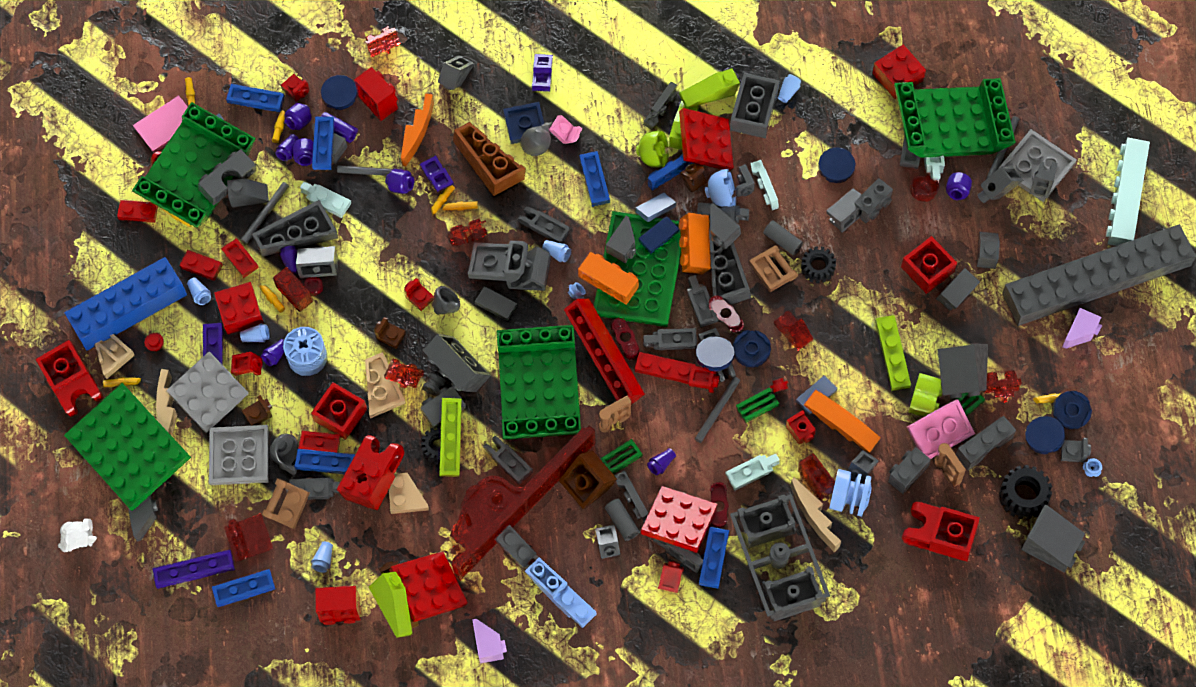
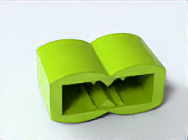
[909,373,943,417]

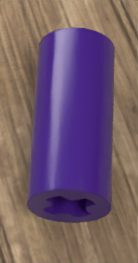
[321,112,358,143]

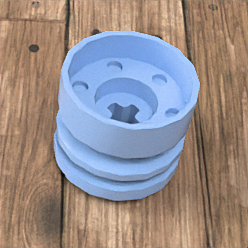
[283,327,327,376]
[829,469,872,516]

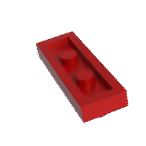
[635,352,695,384]

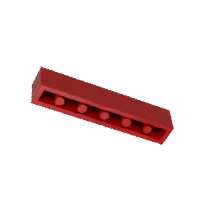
[564,299,645,405]

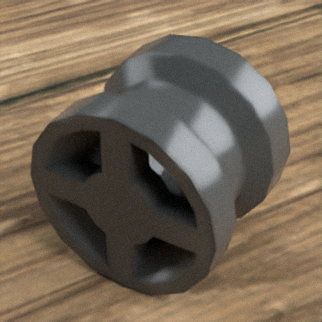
[422,373,446,396]

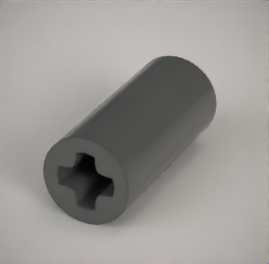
[763,220,803,256]
[604,499,640,541]

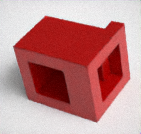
[786,410,816,445]

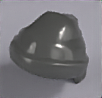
[521,122,552,156]
[432,286,460,315]
[270,433,299,475]

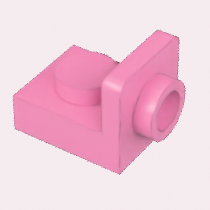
[549,115,582,144]

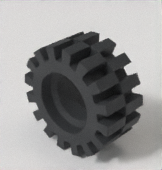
[801,246,836,283]
[421,426,441,465]

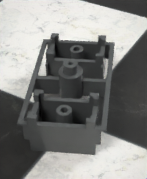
[730,494,830,621]

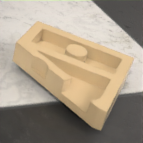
[95,334,135,379]
[389,473,429,514]

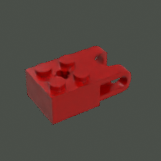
[35,340,104,417]
[337,435,404,511]
[902,502,980,562]

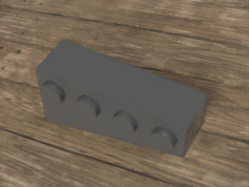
[252,200,338,257]
[709,229,751,304]

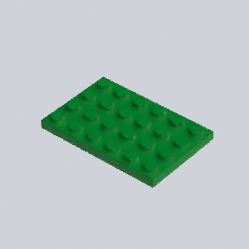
[594,211,681,327]
[64,383,191,511]

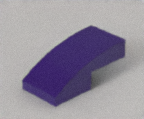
[532,54,553,92]
[420,156,454,192]

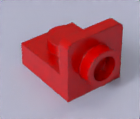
[281,74,309,102]
[404,278,434,311]
[231,352,263,376]
[688,366,719,393]
[658,561,684,593]

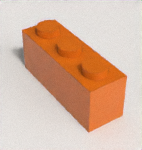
[679,213,711,275]
[578,252,639,305]

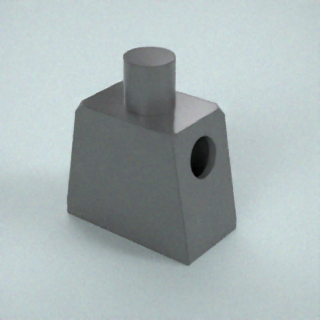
[977,166,1024,203]

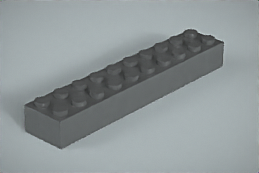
[1002,224,1196,326]

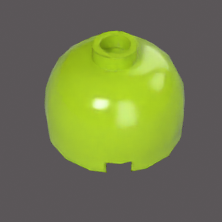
[636,130,669,168]

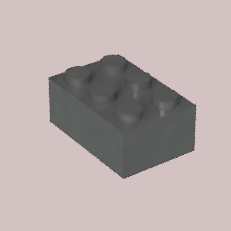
[730,73,780,139]
[423,334,491,392]

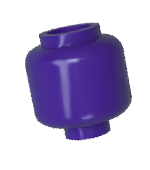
[284,103,312,130]
[292,138,314,166]
[385,169,415,194]
[946,172,972,200]

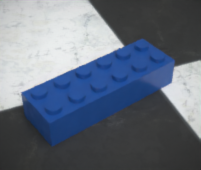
[64,257,187,351]

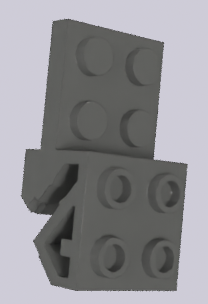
[468,240,551,291]

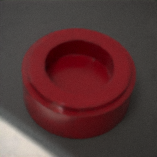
[304,277,323,296]

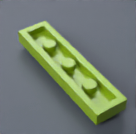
[875,315,911,391]
[439,398,462,477]

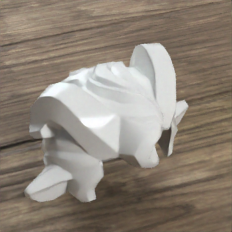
[58,519,97,552]

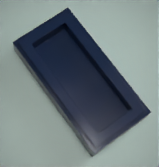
[638,216,679,254]

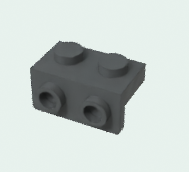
[855,178,893,223]

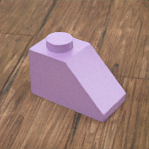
[1063,308,1102,348]
[472,619,507,663]

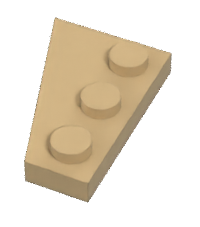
[365,352,406,419]

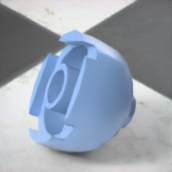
[705,169,737,207]

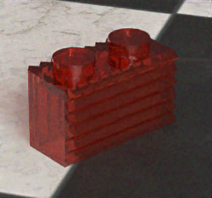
[273,267,313,312]
[798,453,835,500]

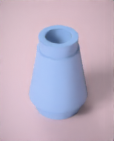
[778,74,801,103]
[542,240,571,262]
[187,278,211,305]
[240,324,270,342]
[311,541,333,573]

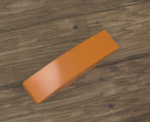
[401,94,434,166]
[804,390,881,453]

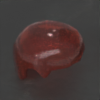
[910,175,940,202]

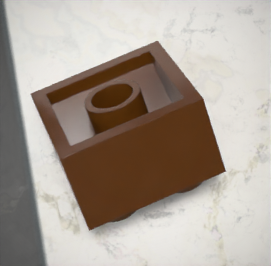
[559,450,617,509]

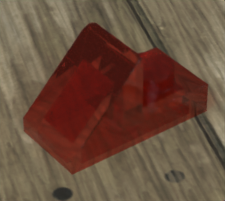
[774,310,813,351]

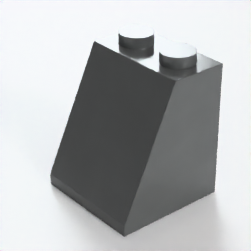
[937,344,988,399]
[1022,505,1086,573]

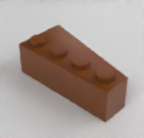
[453,122,526,196]

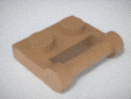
[749,245,798,292]
[599,395,631,433]
[934,443,966,487]
[262,478,310,529]

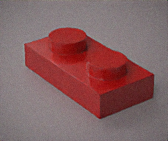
[117,200,158,223]
[221,238,259,278]
[179,250,223,281]
[298,431,341,453]

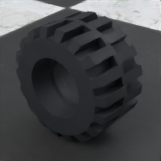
[999,465,1052,520]

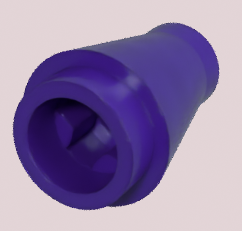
[275,134,299,161]
[280,246,298,275]
[261,339,284,366]
[647,448,676,475]

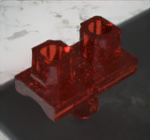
[365,26,401,57]
[384,358,424,388]
[984,370,1022,403]

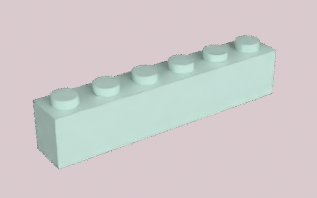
[1106,137,1150,246]

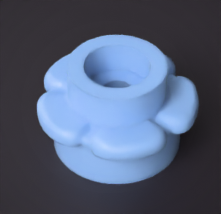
[568,282,586,300]
[1083,458,1102,477]

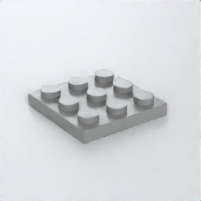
[998,129,1077,202]
[166,351,249,433]
[209,425,269,485]

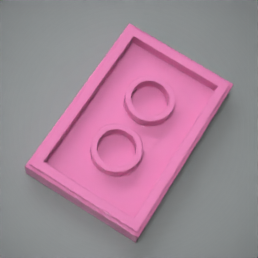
[133,96,188,153]
[907,399,975,459]

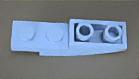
[525,557,597,628]

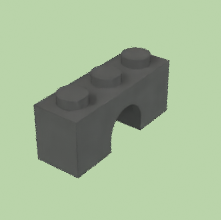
[198,149,256,206]
[956,416,1016,471]

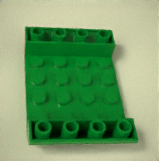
[894,78,1016,158]
[132,102,256,228]
[497,325,581,439]

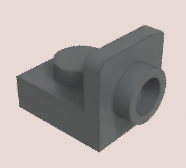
[736,164,755,197]
[1061,438,1091,462]
[847,450,879,483]
[595,525,620,559]

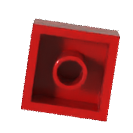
[872,44,926,99]
[354,67,398,121]
[901,236,957,294]
[214,282,264,335]
[311,382,367,440]
[315,586,361,625]

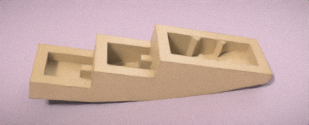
[156,369,178,436]
[790,477,841,552]

